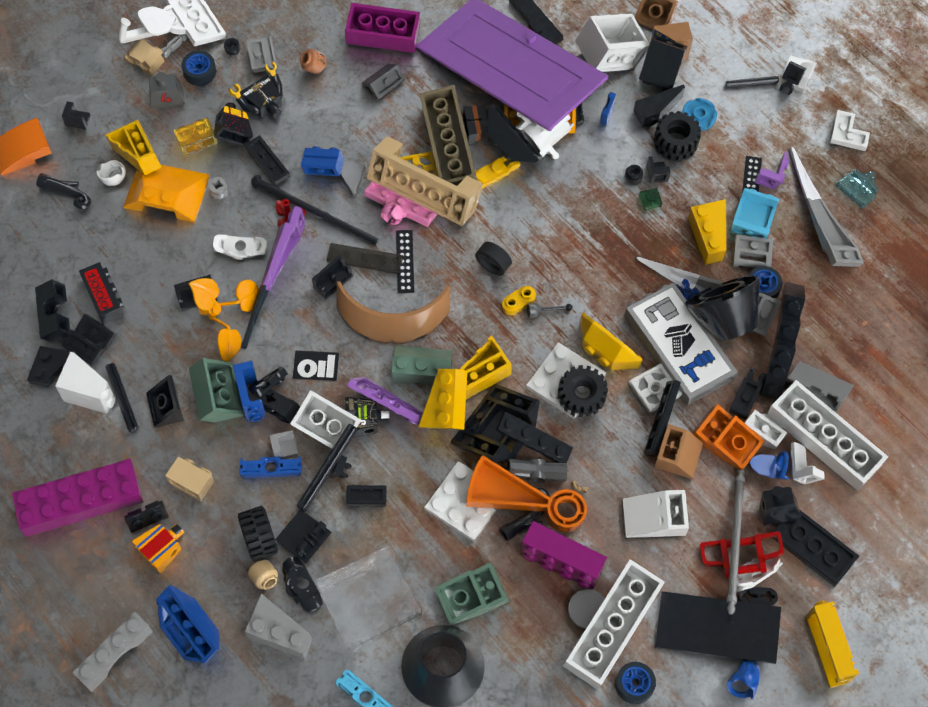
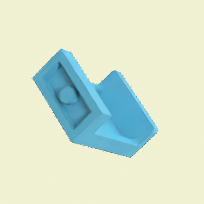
[729,188,779,239]

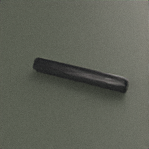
[105,363,139,432]

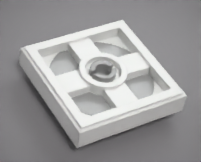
[628,363,682,414]

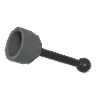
[527,303,573,318]

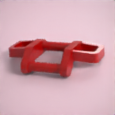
[700,531,784,578]

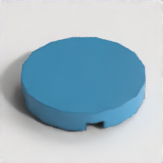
[682,98,718,131]

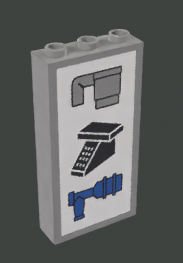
[624,283,738,406]

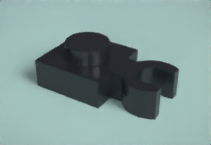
[779,61,807,95]

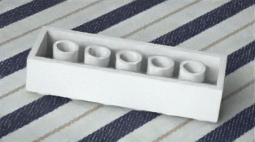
[767,380,888,491]
[562,559,665,689]

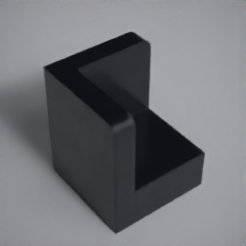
[62,101,91,130]
[646,156,671,184]

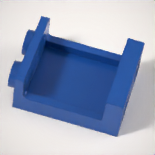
[233,360,266,422]

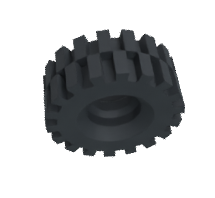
[558,365,608,418]

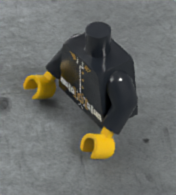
[228,62,283,118]

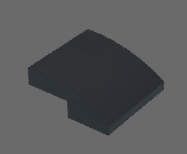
[61,314,117,366]

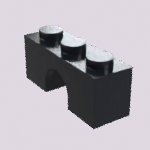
[35,279,71,344]

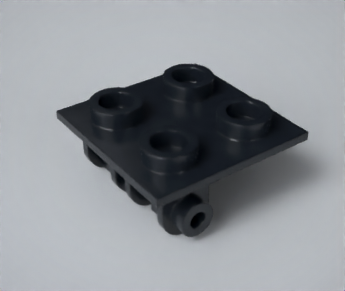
[275,510,332,564]

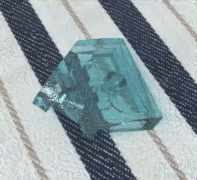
[835,169,878,209]

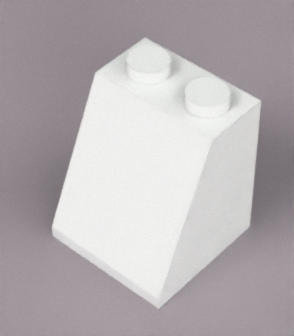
[55,352,115,414]

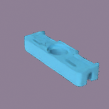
[336,670,393,707]

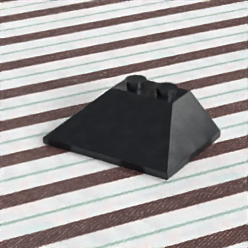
[451,384,540,462]

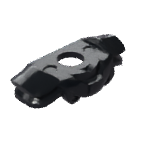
[282,556,323,612]

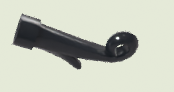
[36,173,91,209]
[499,488,550,541]

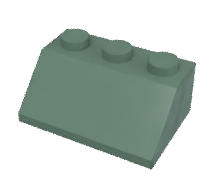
[391,345,453,385]
[189,358,244,423]

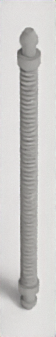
[726,469,745,614]

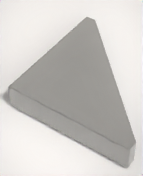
[340,160,365,196]

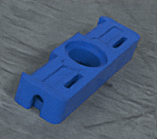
[239,456,302,478]

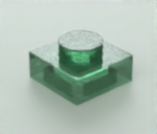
[639,188,663,211]

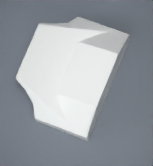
[784,56,817,93]
[745,410,787,449]

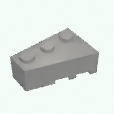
[784,361,854,413]
[245,594,313,660]

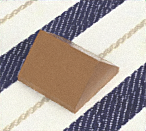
[634,0,678,29]

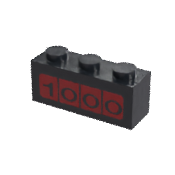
[79,262,125,325]

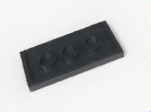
[772,509,859,587]

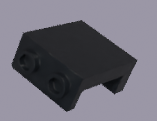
[639,35,688,90]

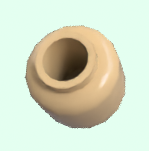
[248,559,278,590]

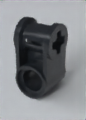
[262,390,300,424]

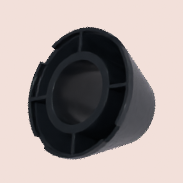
[685,275,760,341]
[401,625,485,707]

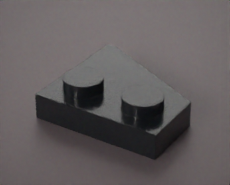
[27,346,72,386]
[248,367,288,397]

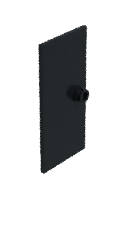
[655,591,781,664]

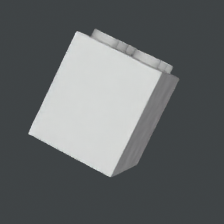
[575,14,650,72]

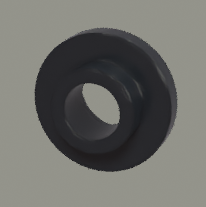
[625,164,643,182]

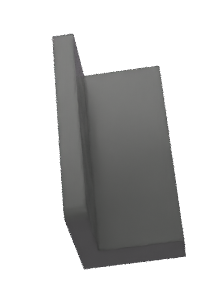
[362,64,405,99]

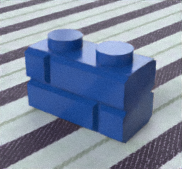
[301,146,344,176]

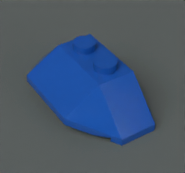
[156,585,219,663]

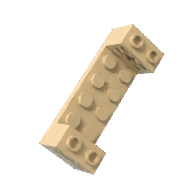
[367,136,483,226]

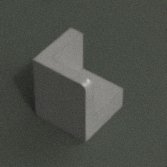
[269,430,298,459]

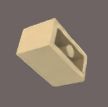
[165,456,214,501]

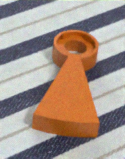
[466,455,587,532]

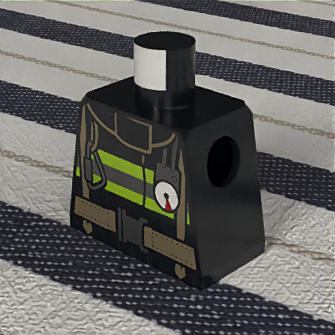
[345,397,389,438]

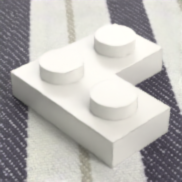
[830,110,870,151]

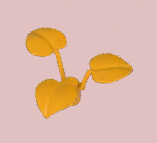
[189,278,259,362]

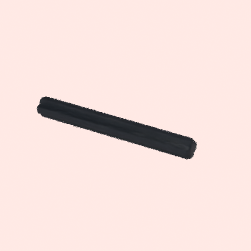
[297,424,358,511]

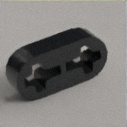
[738,587,778,606]

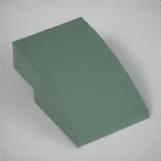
[434,562,510,625]

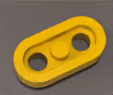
[502,286,536,315]

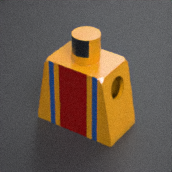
[132,524,184,574]

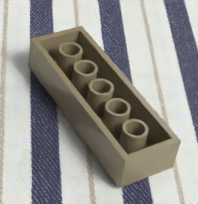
[419,85,478,186]

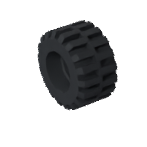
[654,111,701,161]
[238,505,278,561]

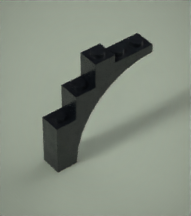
[761,282,805,399]

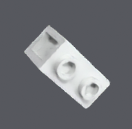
[790,442,825,484]

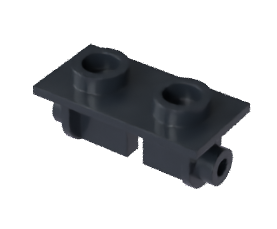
[124,500,169,533]

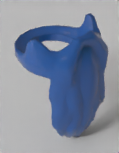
[749,451,790,479]
[727,660,760,700]

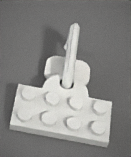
[118,0,226,46]

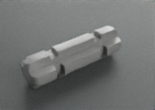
[161,34,188,58]

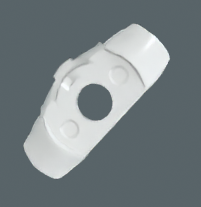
[213,234,268,260]
[736,557,783,592]

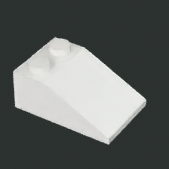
[291,390,361,449]

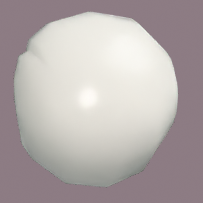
[96,160,126,186]

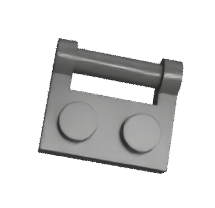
[732,234,773,268]

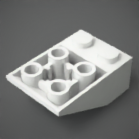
[622,490,689,538]

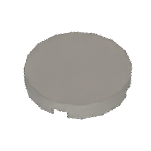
[568,589,605,629]

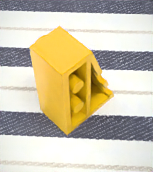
[105,120,162,175]
[688,199,726,265]
[460,335,512,400]
[419,369,467,430]

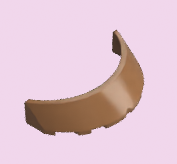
[337,281,450,344]

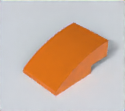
[0,117,52,176]
[692,404,765,470]

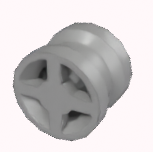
[208,177,228,200]

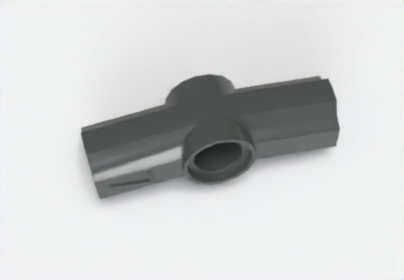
[506,459,567,484]

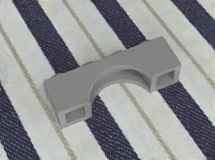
[72,612,153,692]

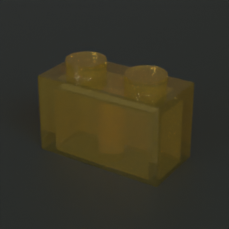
[174,117,218,157]

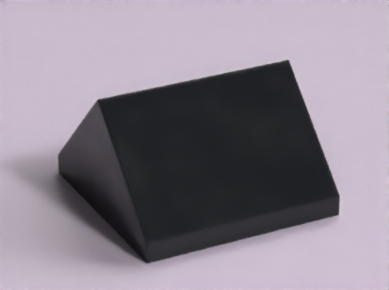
[146,375,184,428]

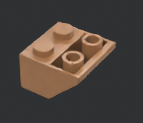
[655,424,703,479]

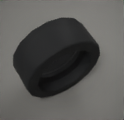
[475,241,512,276]

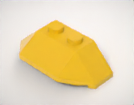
[580,312,642,370]

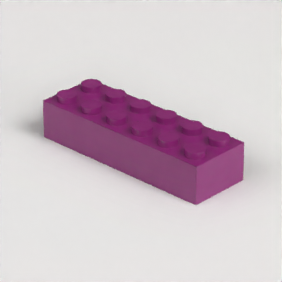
[12,458,144,537]

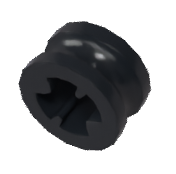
[224,38,241,55]

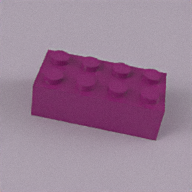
[345,3,420,53]
[520,521,607,590]

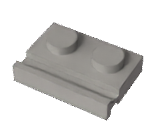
[246,36,278,73]

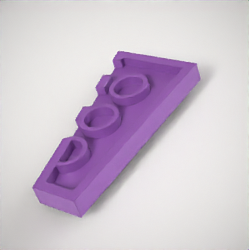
[347,376,423,424]

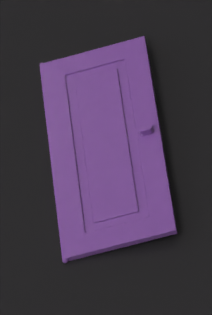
[416,0,608,132]

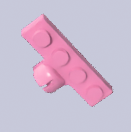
[364,181,437,227]

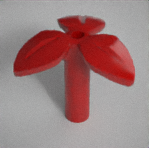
[276,199,306,227]

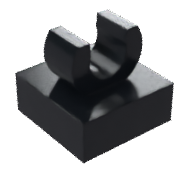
[328,455,352,479]

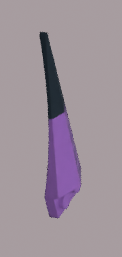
[241,206,306,349]

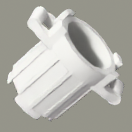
[515,112,574,160]

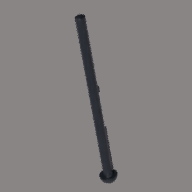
[251,175,379,245]

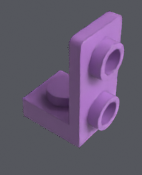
[755,151,790,190]

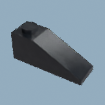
[633,84,685,128]

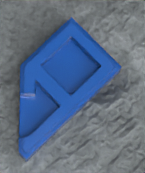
[600,92,616,126]

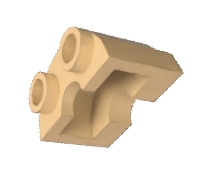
[124,39,165,76]

